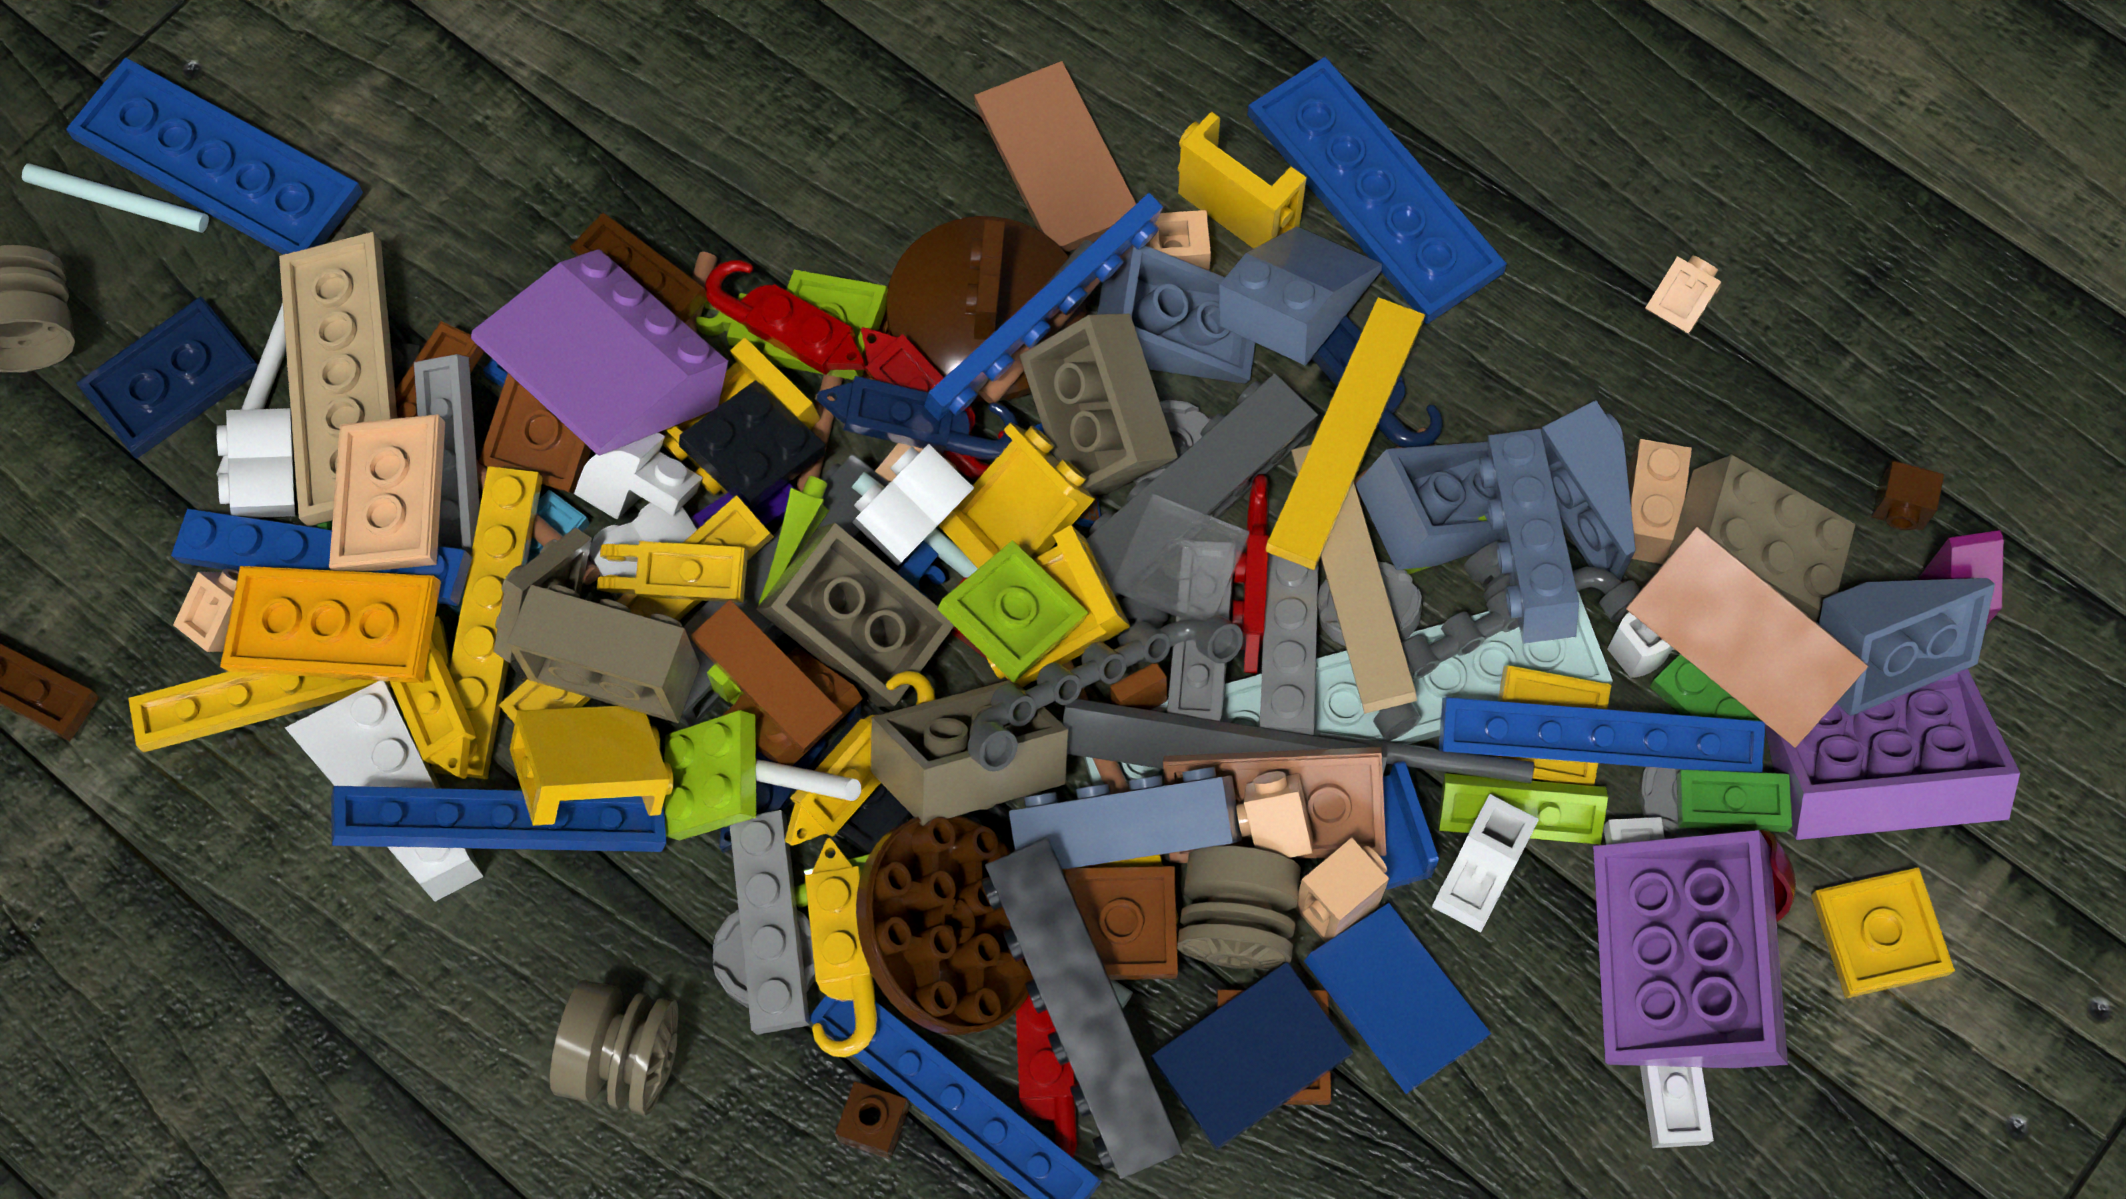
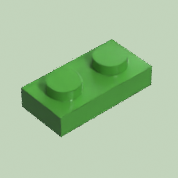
[1650,654,1762,721]
[1676,770,1792,832]

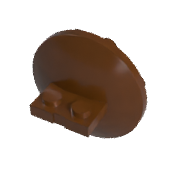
[886,216,1086,401]
[856,816,1034,1035]

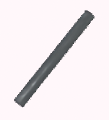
[1319,733,1534,783]

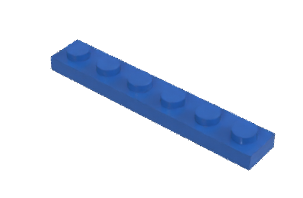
[924,193,1163,421]
[171,509,473,606]
[1439,697,1765,773]
[331,786,666,852]
[809,995,1102,1199]

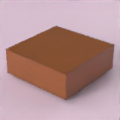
[1110,663,1167,710]

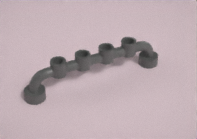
[1373,567,1641,741]
[968,616,1243,772]

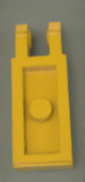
[597,541,748,603]

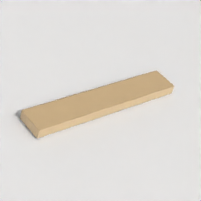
[1291,445,1417,714]

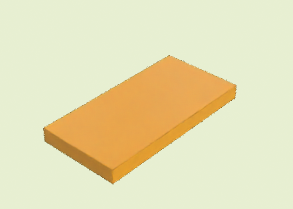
[220,566,441,683]

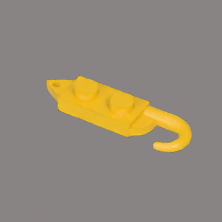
[390,639,477,779]
[785,671,936,846]
[805,838,877,1057]

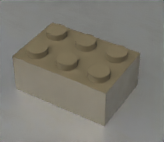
[1019,313,1178,496]
[1668,454,1856,621]
[756,523,954,707]
[507,585,700,723]
[871,680,1068,826]

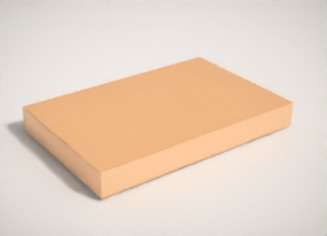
[329,414,445,572]

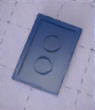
[1304,903,1491,1094]

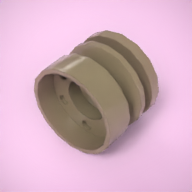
[0,245,75,372]
[1177,846,1301,969]
[550,979,678,1116]

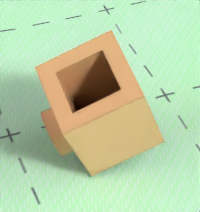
[1236,771,1313,858]

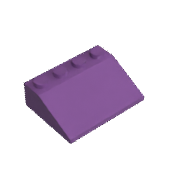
[471,249,728,456]
[1765,668,2020,840]
[1593,830,1788,1068]

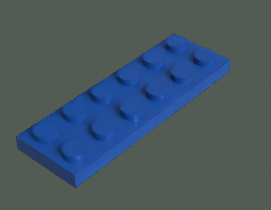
[66,57,363,255]
[1247,57,1507,325]

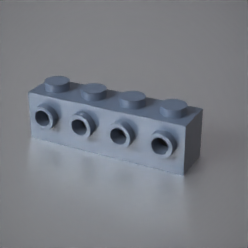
[1479,429,1579,644]
[1009,767,1242,869]

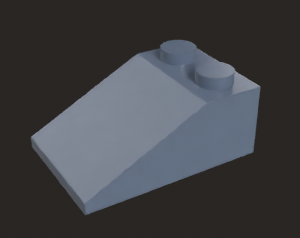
[1219,226,1382,365]
[1097,245,1255,384]
[1541,400,1636,581]
[1355,442,1501,570]
[1819,578,1995,716]

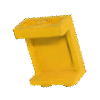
[1178,112,1307,249]
[662,337,821,496]
[938,422,1095,569]
[986,525,1131,688]
[509,706,673,826]

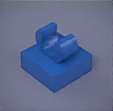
[887,541,946,599]

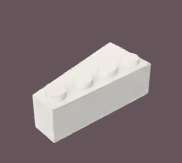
[285,681,484,901]

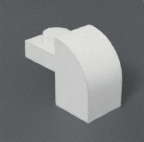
[574,433,703,520]
[1432,794,1539,933]

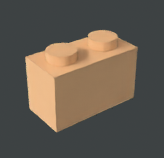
[1627,439,1692,564]
[1295,838,1389,943]

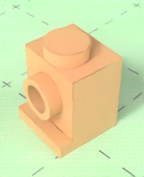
[1146,210,1211,271]

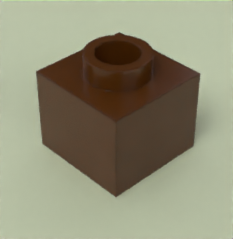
[1872,461,1944,531]
[835,1081,910,1160]

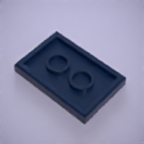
[76,296,258,459]
[1151,962,1353,1151]

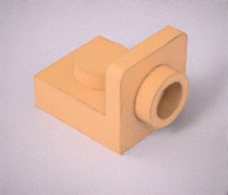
[1645,255,1722,335]
[173,569,239,652]

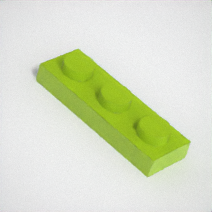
[1438,773,1608,845]

